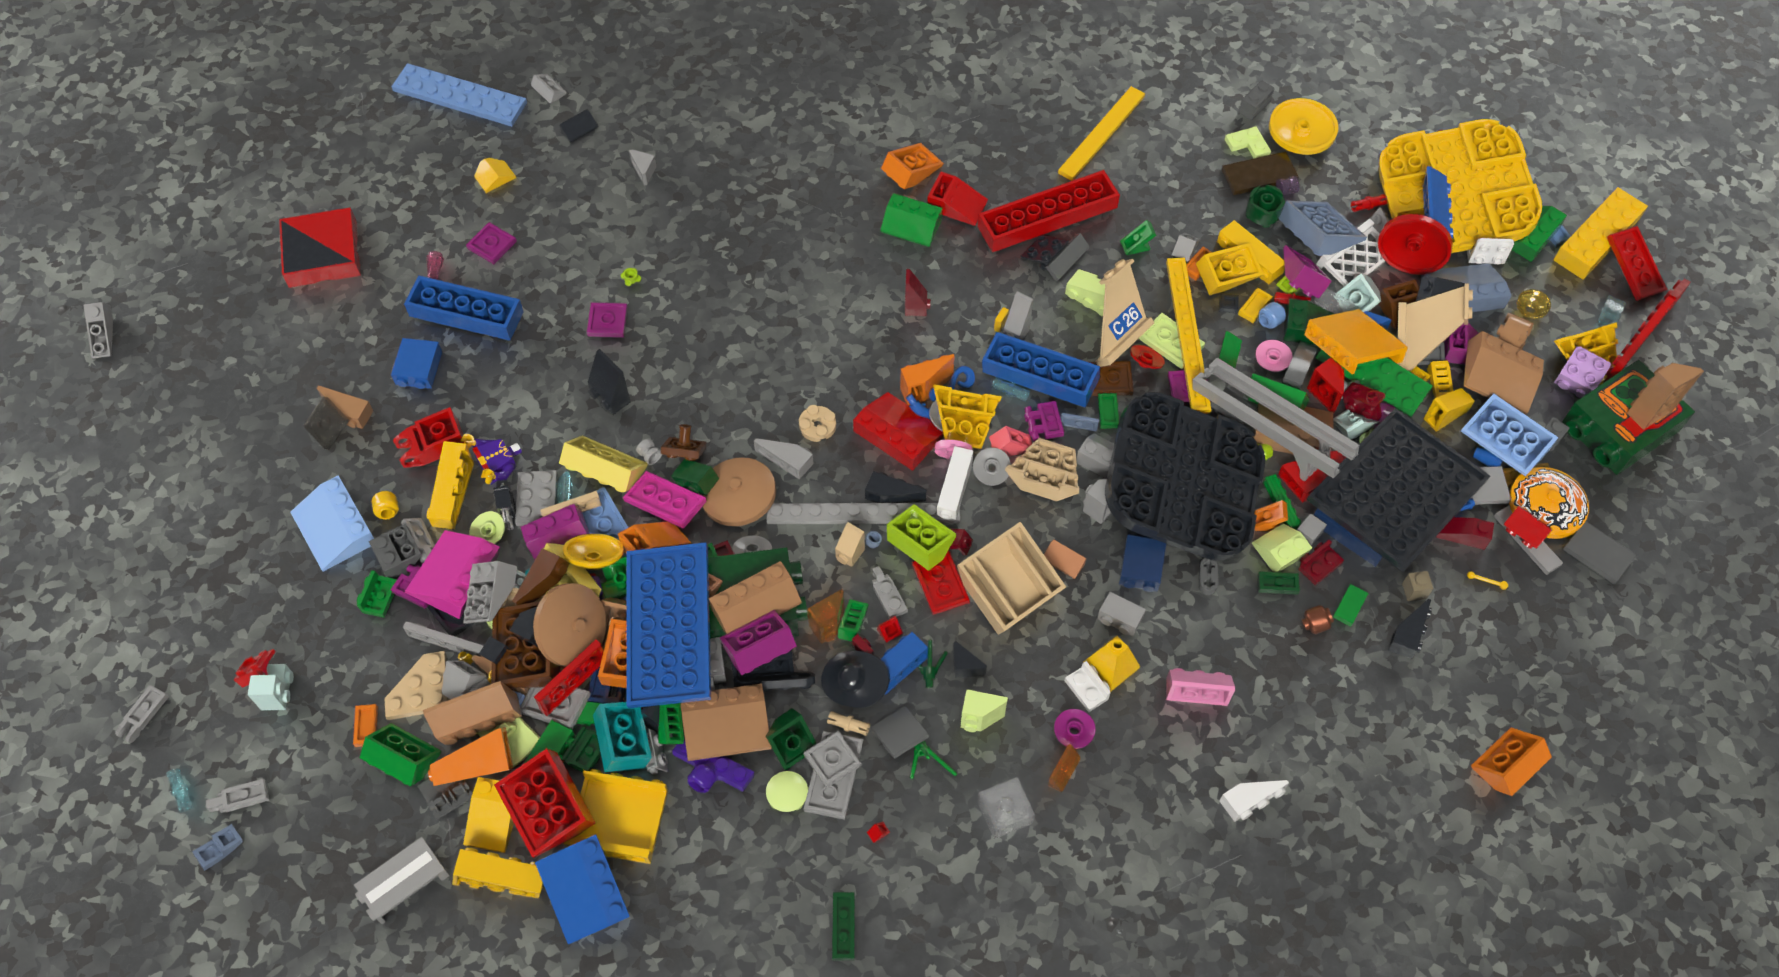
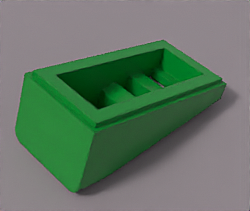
[838,599,869,642]
[658,703,684,744]

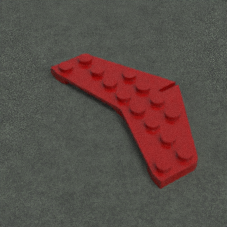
[1603,278,1691,383]

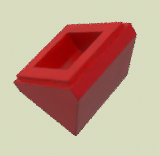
[877,616,903,643]

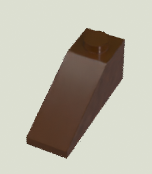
[512,548,570,605]

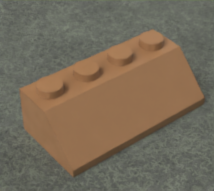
[1627,363,1704,429]
[709,561,802,634]
[423,681,522,745]

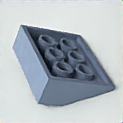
[1279,200,1367,256]
[1421,263,1512,312]

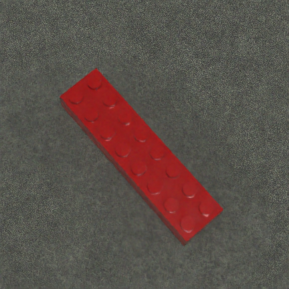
[977,170,1120,253]

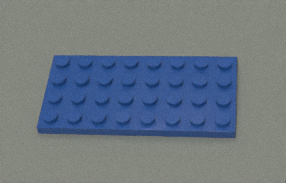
[627,542,711,708]

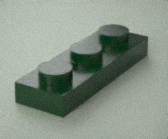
[832,892,855,961]

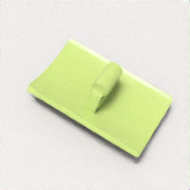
[477,717,540,768]

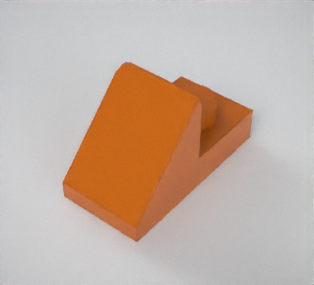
[1254,500,1288,531]

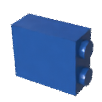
[391,338,442,389]

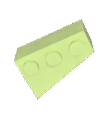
[1065,269,1105,317]

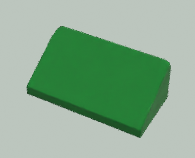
[1219,331,1242,368]

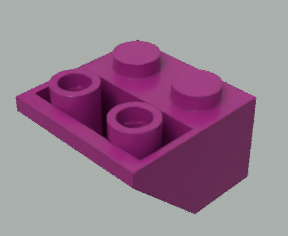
[1443,323,1479,365]

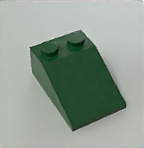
[1283,299,1334,345]

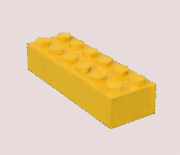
[1553,187,1648,280]

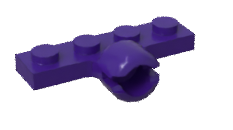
[672,737,754,793]

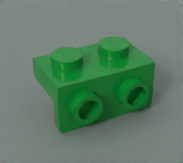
[357,570,397,618]

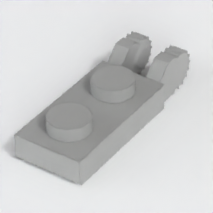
[115,685,169,743]

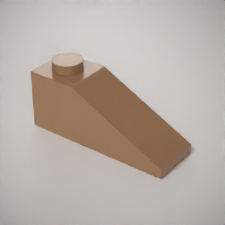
[317,385,373,429]

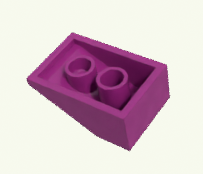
[1283,245,1332,299]

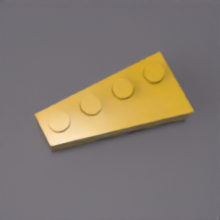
[427,441,474,530]
[452,848,543,898]

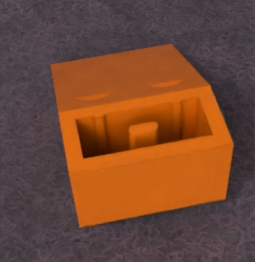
[900,354,955,405]
[618,522,692,555]

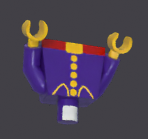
[461,434,522,485]

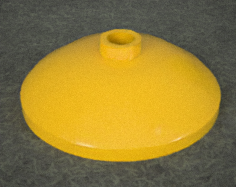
[563,534,624,569]

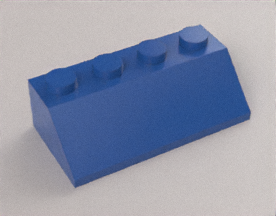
[1423,166,1453,239]

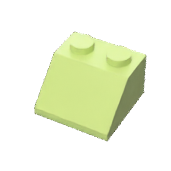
[1252,524,1312,572]
[960,690,1008,732]

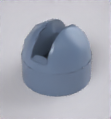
[866,531,882,548]

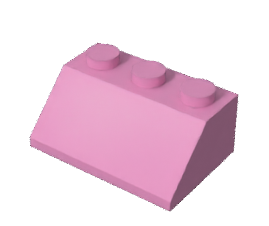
[1166,668,1235,706]

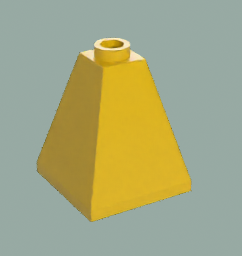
[1083,636,1140,692]

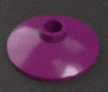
[1054,709,1096,749]

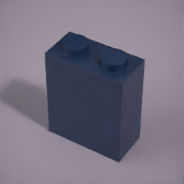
[1119,535,1166,592]

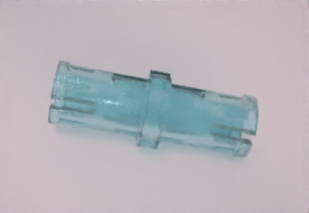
[992,377,1030,402]
[166,768,193,812]

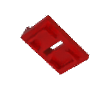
[234,649,276,688]

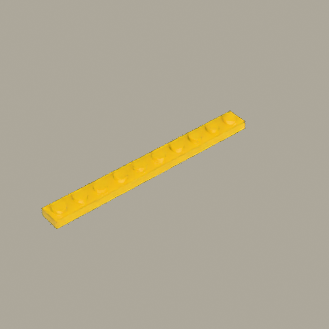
[1166,258,1211,414]

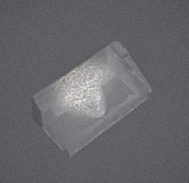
[1313,288,1356,314]

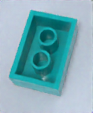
[593,702,652,772]

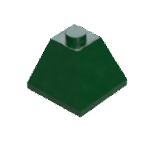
[765,708,817,771]

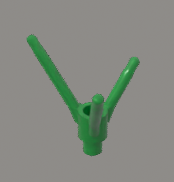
[910,740,957,779]

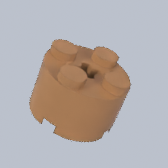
[1496,313,1534,349]

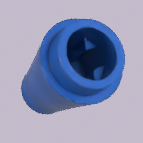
[1473,447,1503,467]

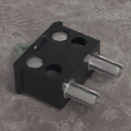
[493,483,516,530]

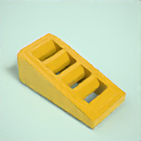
[1427,361,1453,398]

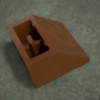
[1378,279,1420,329]

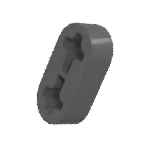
[1199,558,1218,595]

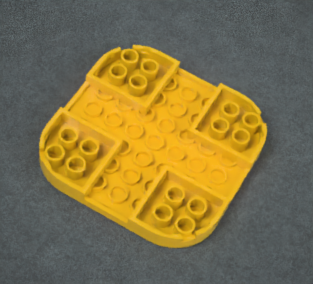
[1378,119,1542,253]

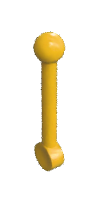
[1467,571,1508,590]

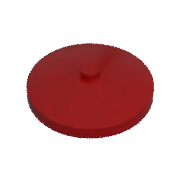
[1378,214,1453,275]

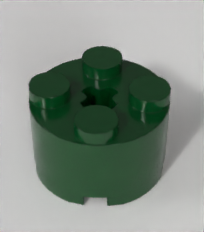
[1246,185,1285,228]

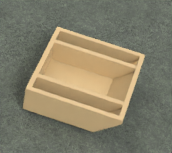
[957,522,1066,635]

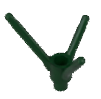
[918,639,948,688]

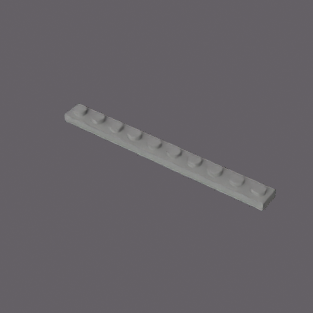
[767,503,960,524]

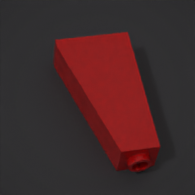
[1278,450,1346,503]

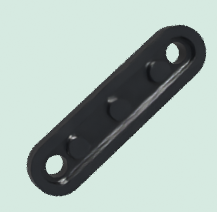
[733,671,815,691]

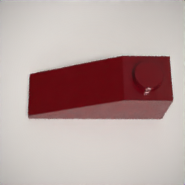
[905,269,931,316]
[1436,517,1494,550]

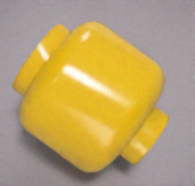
[371,491,399,520]

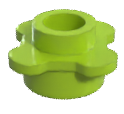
[621,268,642,286]

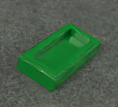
[1097,393,1119,429]
[1333,584,1369,627]

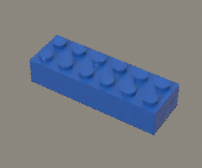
[404,275,524,341]
[982,332,1100,408]

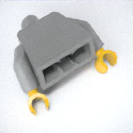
[442,651,492,699]

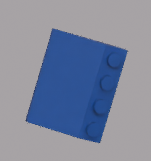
[535,835,630,944]

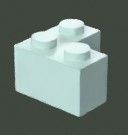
[248,664,294,710]

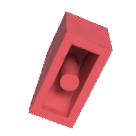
[989,426,1032,457]

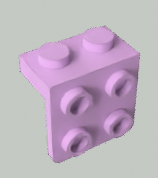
[1554,347,1611,399]

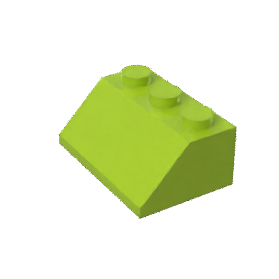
[886,504,956,571]

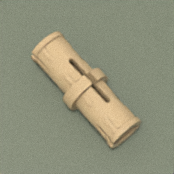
[827,711,870,736]

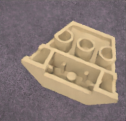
[1005,438,1079,501]

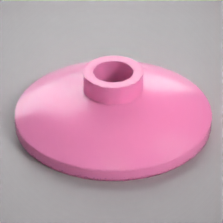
[1255,340,1293,372]

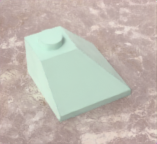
[1333,273,1381,312]

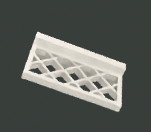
[1316,219,1385,287]

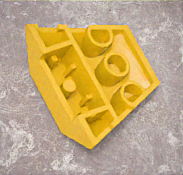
[1554,322,1618,385]
[933,385,1002,449]

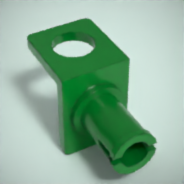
[602,556,627,584]

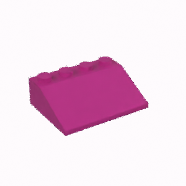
[405,530,500,619]

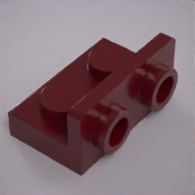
[1298,539,1344,586]

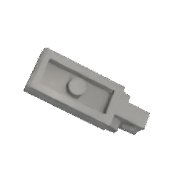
[401,518,435,564]
[872,566,908,619]
[206,779,269,813]

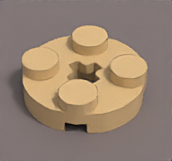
[799,405,836,442]

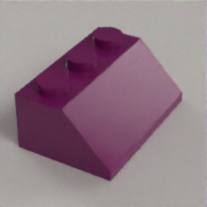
[520,504,589,560]
[720,610,797,675]

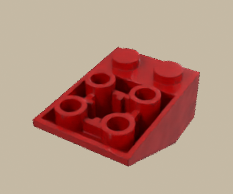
[927,172,988,226]

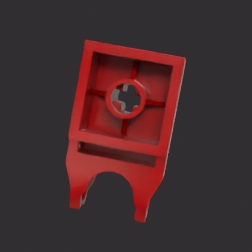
[393,407,464,468]

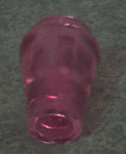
[426,251,444,279]

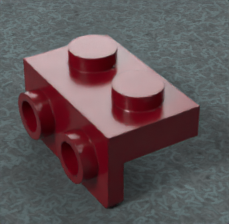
[1343,382,1385,421]

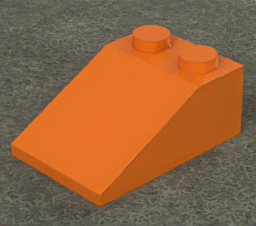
[881,143,944,189]
[598,619,627,688]

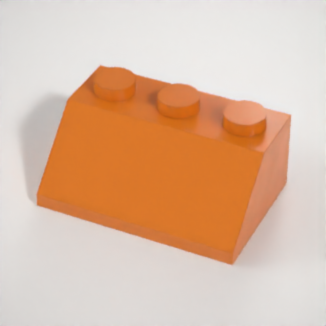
[1471,727,1552,796]

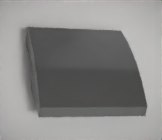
[871,706,929,759]

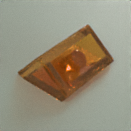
[1048,744,1080,792]

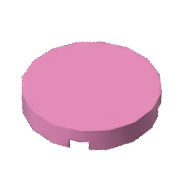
[935,440,973,459]

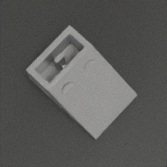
[463,561,517,624]

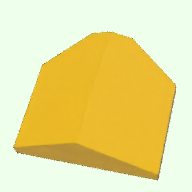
[474,158,516,193]

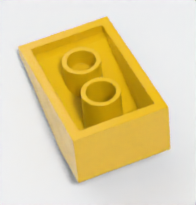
[1196,243,1264,295]
[463,777,514,853]

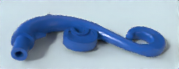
[906,366,975,419]

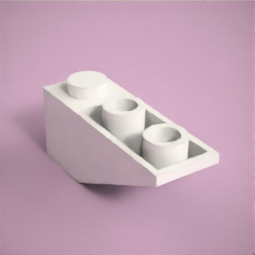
[1220,780,1289,822]

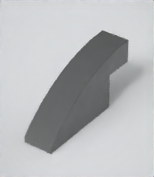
[1282,341,1318,390]

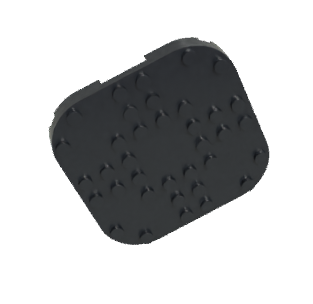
[1105,392,1265,561]

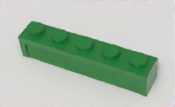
[1263,474,1301,530]

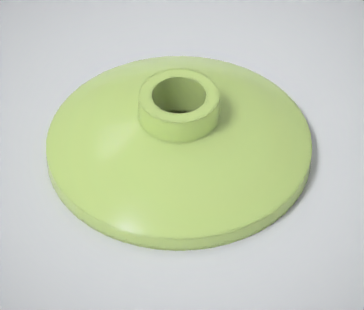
[469,511,505,544]

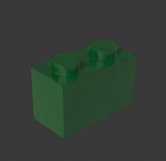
[671,459,719,496]

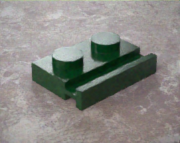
[561,726,601,772]

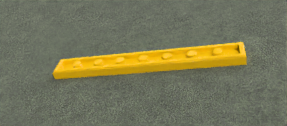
[1058,86,1145,181]

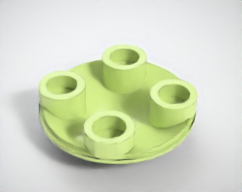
[766,771,808,812]

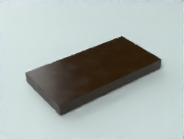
[1221,152,1299,195]

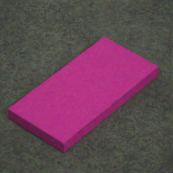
[623,471,707,529]

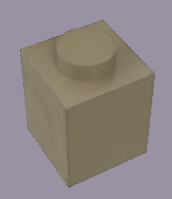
[1402,571,1434,601]

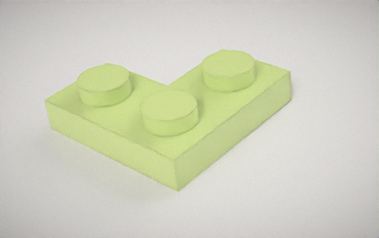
[1225,127,1271,158]

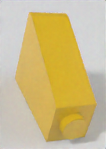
[1424,388,1475,432]

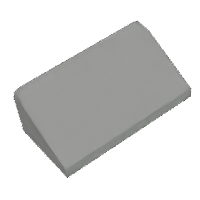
[531,74,567,103]

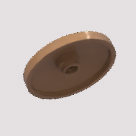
[699,458,776,526]
[533,583,606,666]

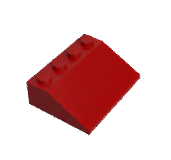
[853,392,944,471]
[494,748,596,858]

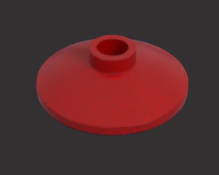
[1130,345,1165,369]

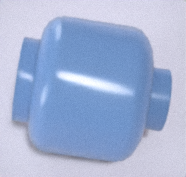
[1259,302,1286,329]

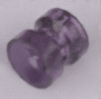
[1276,176,1300,196]

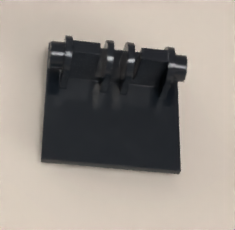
[1021,235,1068,271]

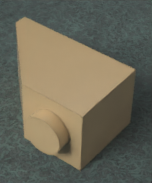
[835,522,865,567]

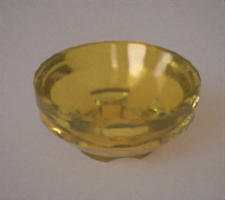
[1516,289,1551,319]

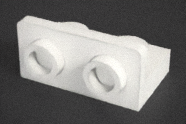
[1064,661,1110,712]

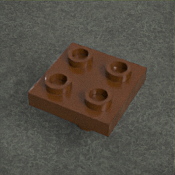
[661,424,707,461]

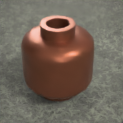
[1302,605,1334,634]

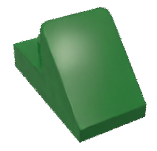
[1120,220,1157,255]

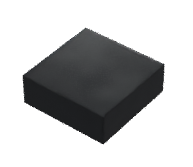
[1219,293,1239,313]
[479,636,508,665]

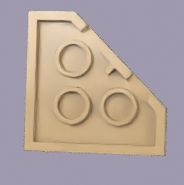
[385,651,449,720]

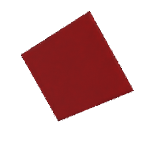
[867,822,890,843]

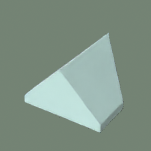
[1333,409,1381,440]

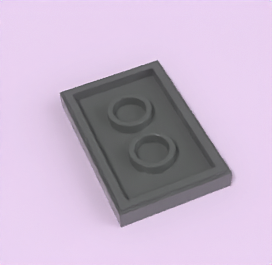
[1563,521,1637,584]

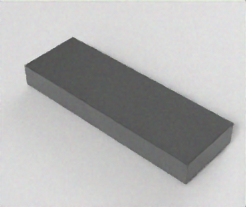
[1046,233,1090,281]

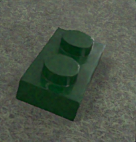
[1258,571,1300,595]

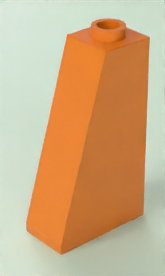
[428,727,513,786]

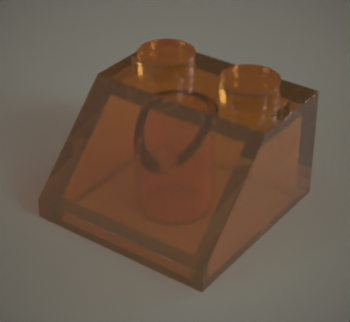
[807,589,845,644]

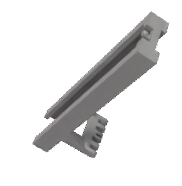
[1193,358,1359,481]

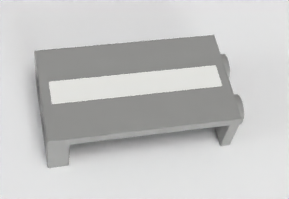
[354,837,449,924]

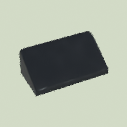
[559,109,599,143]

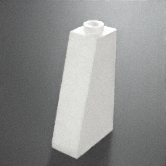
[937,446,973,520]

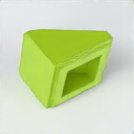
[1276,276,1301,294]

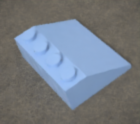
[1461,394,1558,476]
[290,476,374,571]

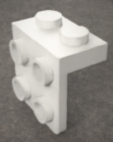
[1467,238,1514,264]

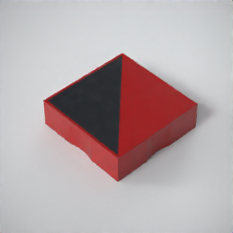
[279,207,361,288]

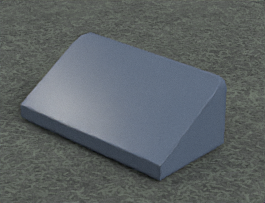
[1061,413,1099,431]

